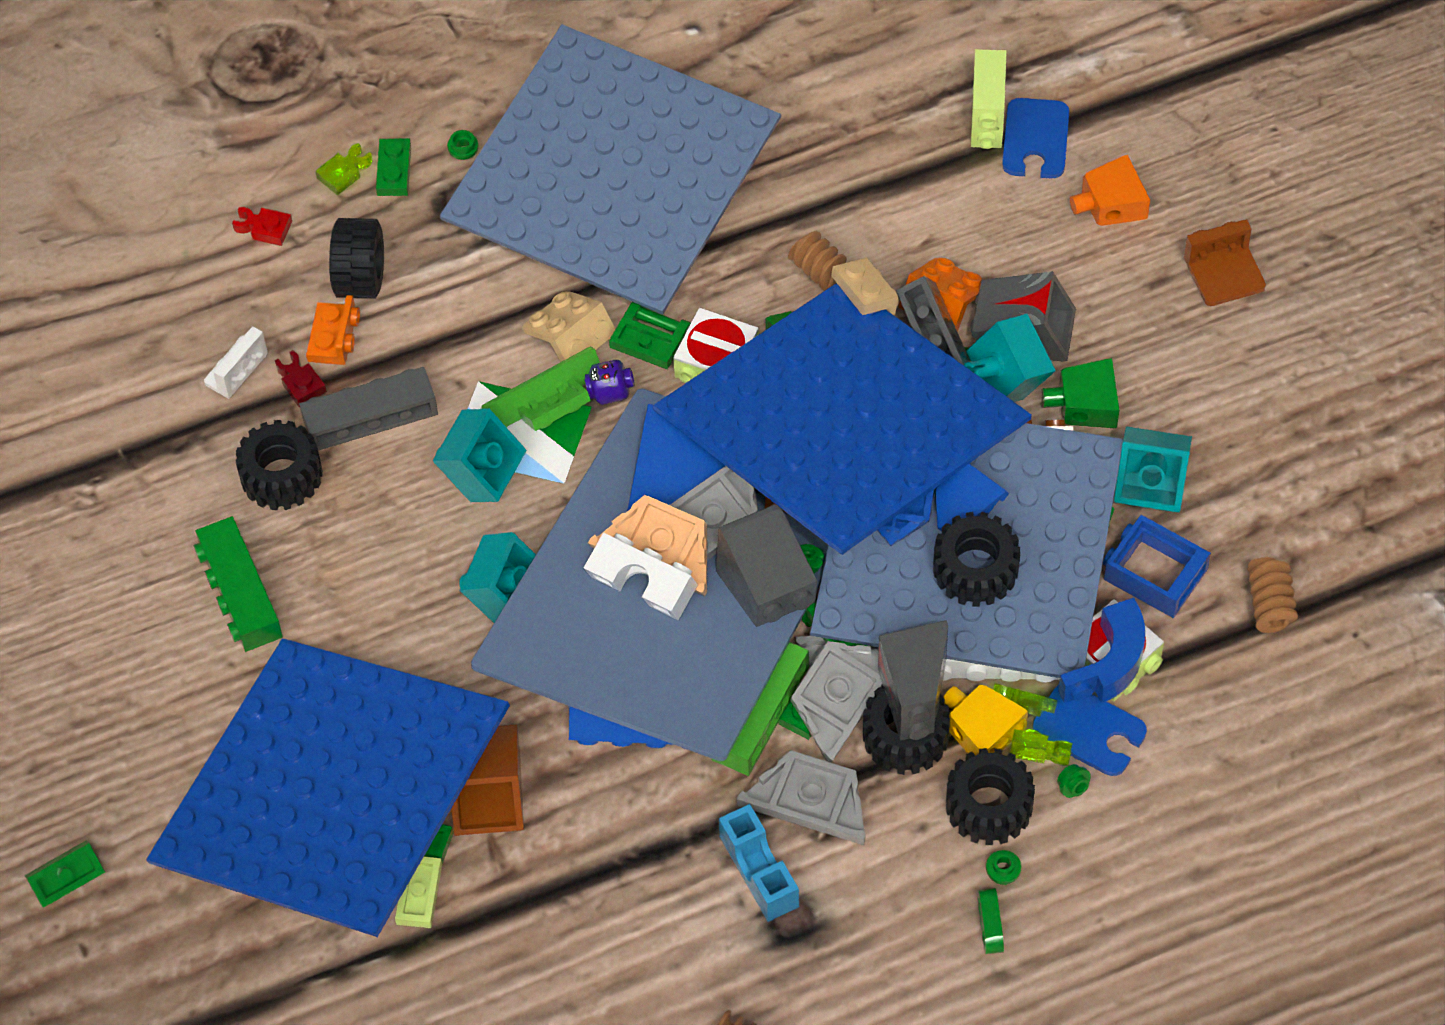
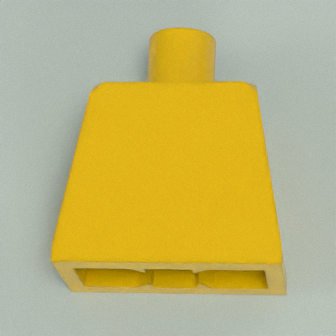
[943,685,1028,755]

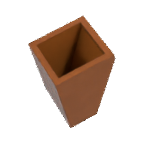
[451,724,524,836]

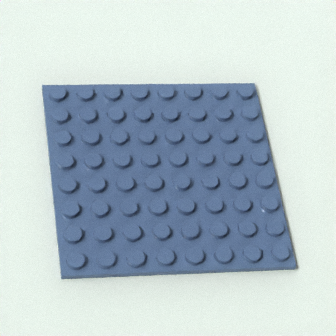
[440,24,781,315]
[810,423,1123,678]

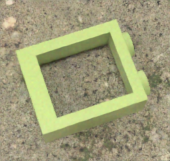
[971,49,1006,149]

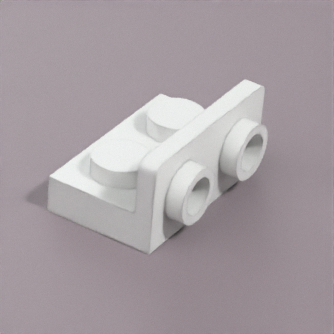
[204,326,268,399]

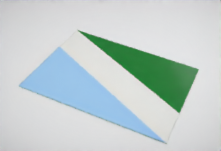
[468,381,592,484]

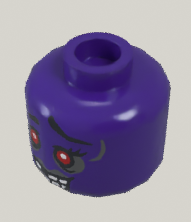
[585,359,635,405]

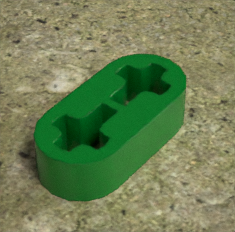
[977,888,1004,954]

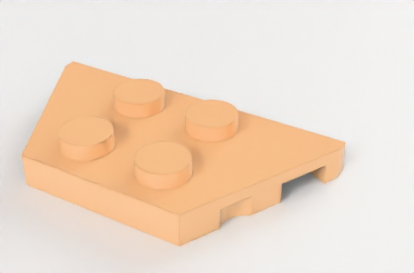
[588,495,707,596]

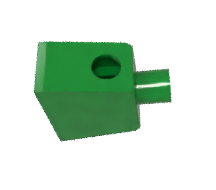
[1042,358,1120,428]

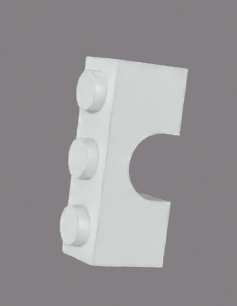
[584,532,698,620]

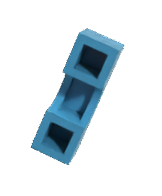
[719,804,799,922]

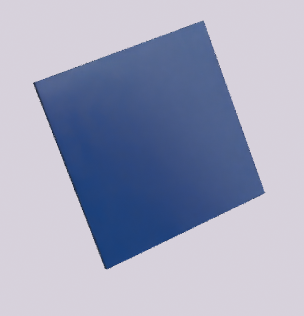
[653,283,1032,555]
[146,638,510,937]

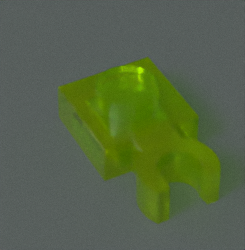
[315,143,373,196]
[993,683,1058,717]
[1011,729,1072,766]

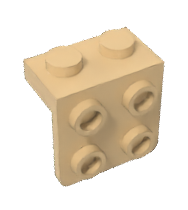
[831,257,899,316]
[522,291,615,362]

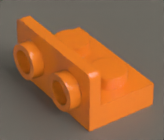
[306,295,360,365]

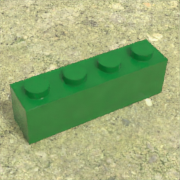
[193,516,283,652]

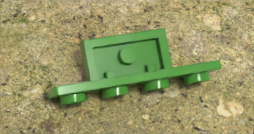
[482,346,600,431]

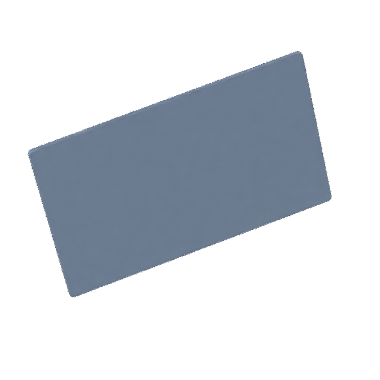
[471,389,829,761]

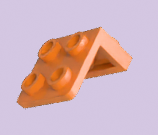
[898,258,982,332]

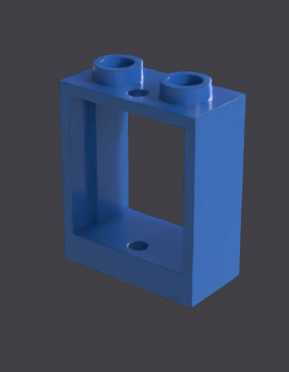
[1103,515,1211,618]

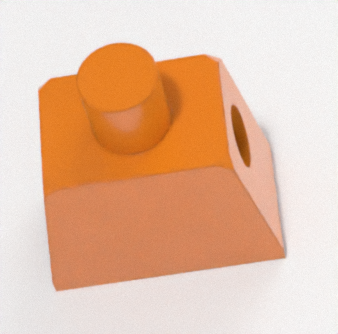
[1070,154,1150,226]

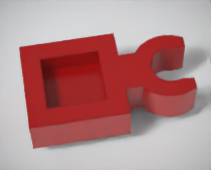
[232,207,292,246]

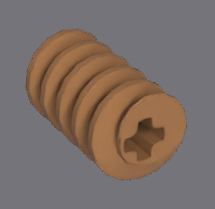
[788,231,847,291]
[1247,557,1298,633]

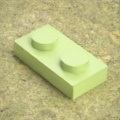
[395,857,442,928]

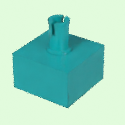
[964,314,1056,402]
[433,408,527,502]
[1114,426,1192,513]
[459,532,536,623]

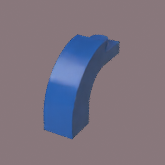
[1058,597,1146,703]

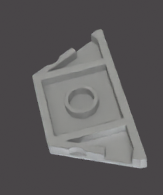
[670,466,758,560]
[790,641,883,763]
[737,750,866,845]

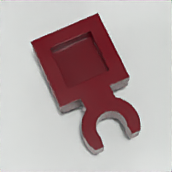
[275,350,327,407]

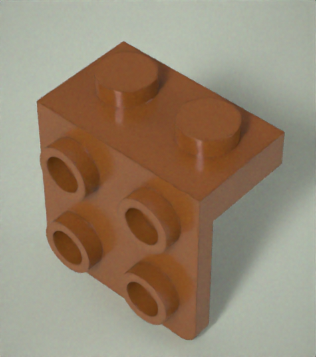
[1184,219,1266,306]

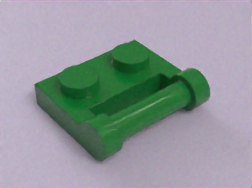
[609,302,691,370]

